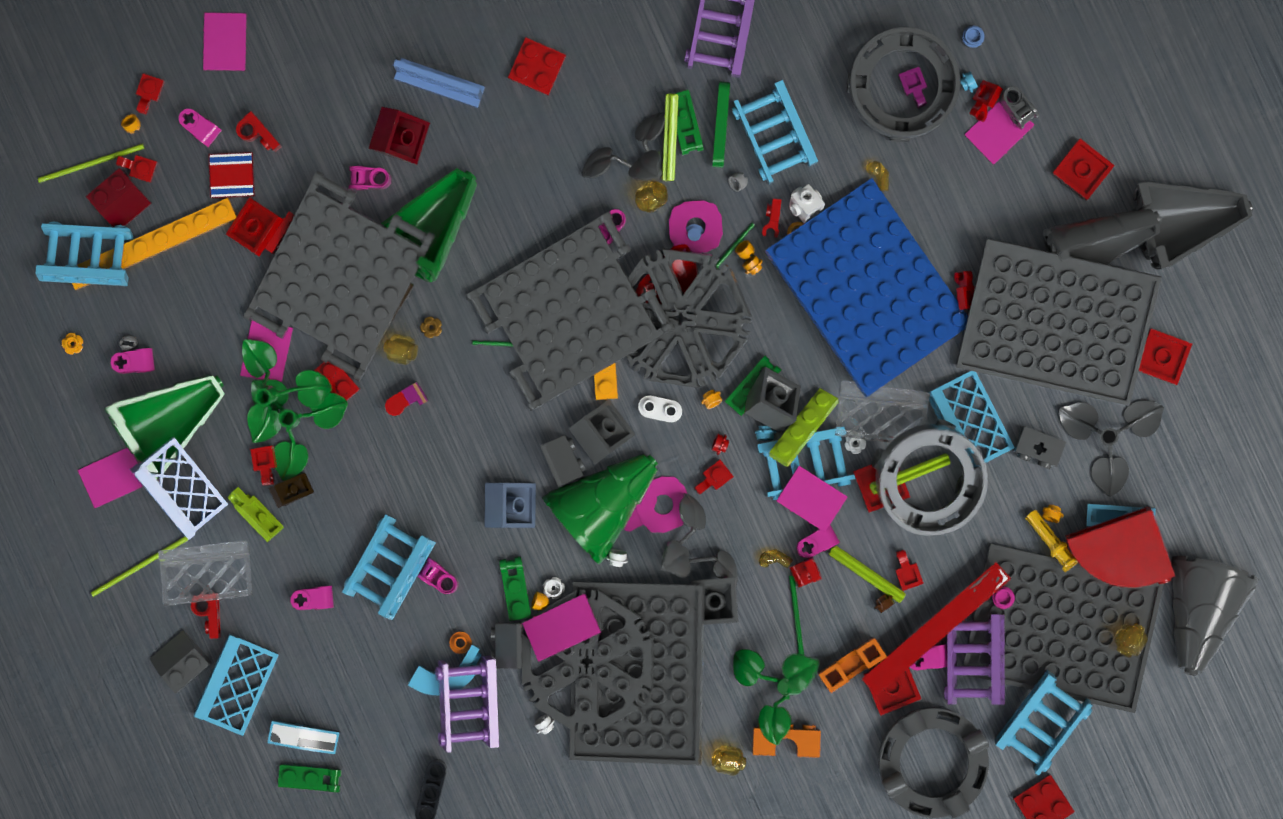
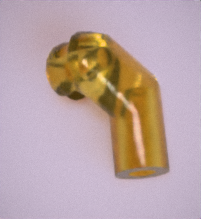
[866,161,889,191]
[759,549,793,568]

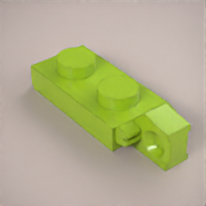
[228,487,284,542]

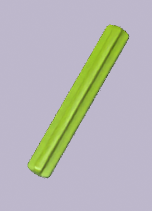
[662,93,678,181]
[870,453,951,494]
[829,545,906,603]

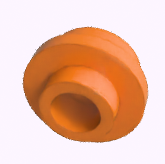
[449,632,472,654]

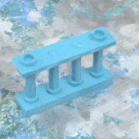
[731,80,818,184]
[35,222,133,286]
[757,427,855,500]
[342,514,436,620]
[994,670,1092,776]

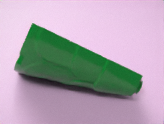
[380,168,477,282]
[105,374,225,480]
[542,454,658,565]

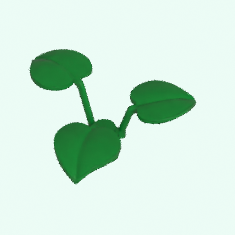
[242,339,332,443]
[251,379,348,481]
[733,649,819,745]

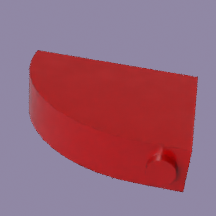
[1065,506,1175,587]

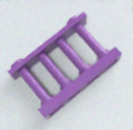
[684,0,755,78]
[944,615,1005,704]
[435,655,499,752]

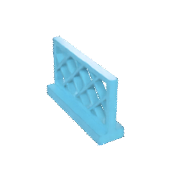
[926,371,1015,468]
[194,633,279,736]

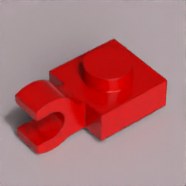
[136,73,165,115]
[970,80,1003,122]
[116,155,158,183]
[762,199,782,238]
[954,271,975,310]
[250,445,277,486]
[695,459,734,495]
[895,549,924,591]

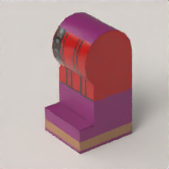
[385,382,429,416]

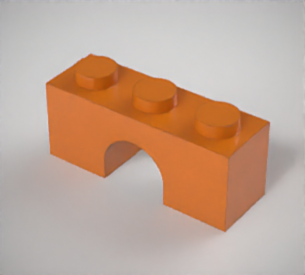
[818,637,887,693]
[752,723,821,758]

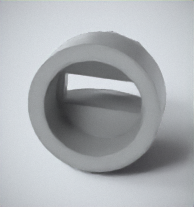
[728,172,748,192]
[119,335,138,352]

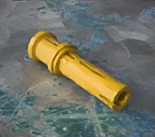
[1025,510,1078,572]

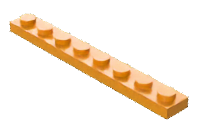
[72,198,237,290]

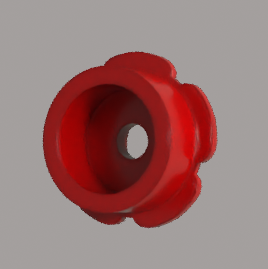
[711,434,729,455]

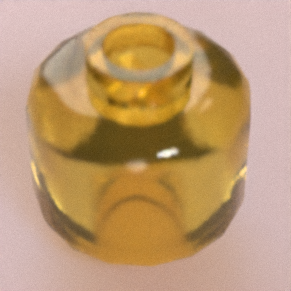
[635,180,668,213]
[384,334,418,365]
[1115,623,1148,658]
[712,745,746,776]

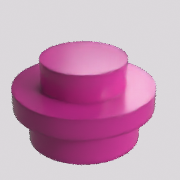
[992,587,1015,609]

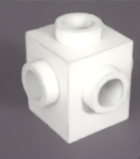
[789,184,825,224]

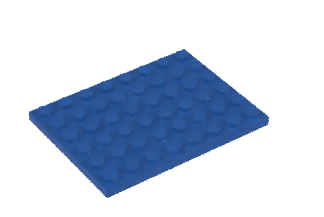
[764,178,968,398]

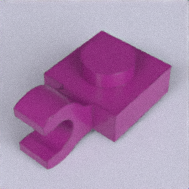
[898,67,927,109]

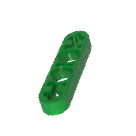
[712,81,730,168]

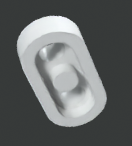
[638,396,682,423]

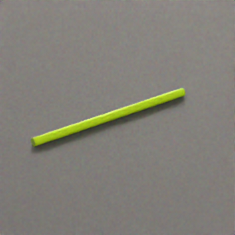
[38,144,145,183]
[90,536,188,597]

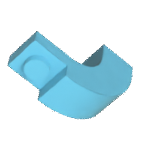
[408,644,481,696]

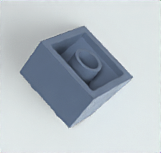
[485,483,536,528]

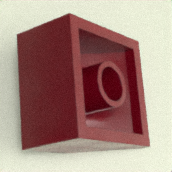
[368,107,430,165]
[86,168,152,227]

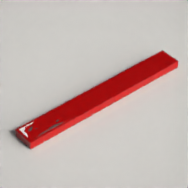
[862,562,1011,696]

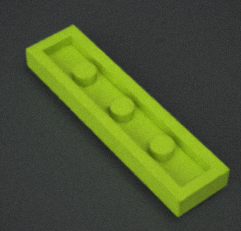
[769,388,838,467]

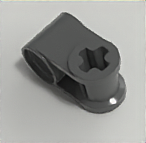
[999,86,1039,130]

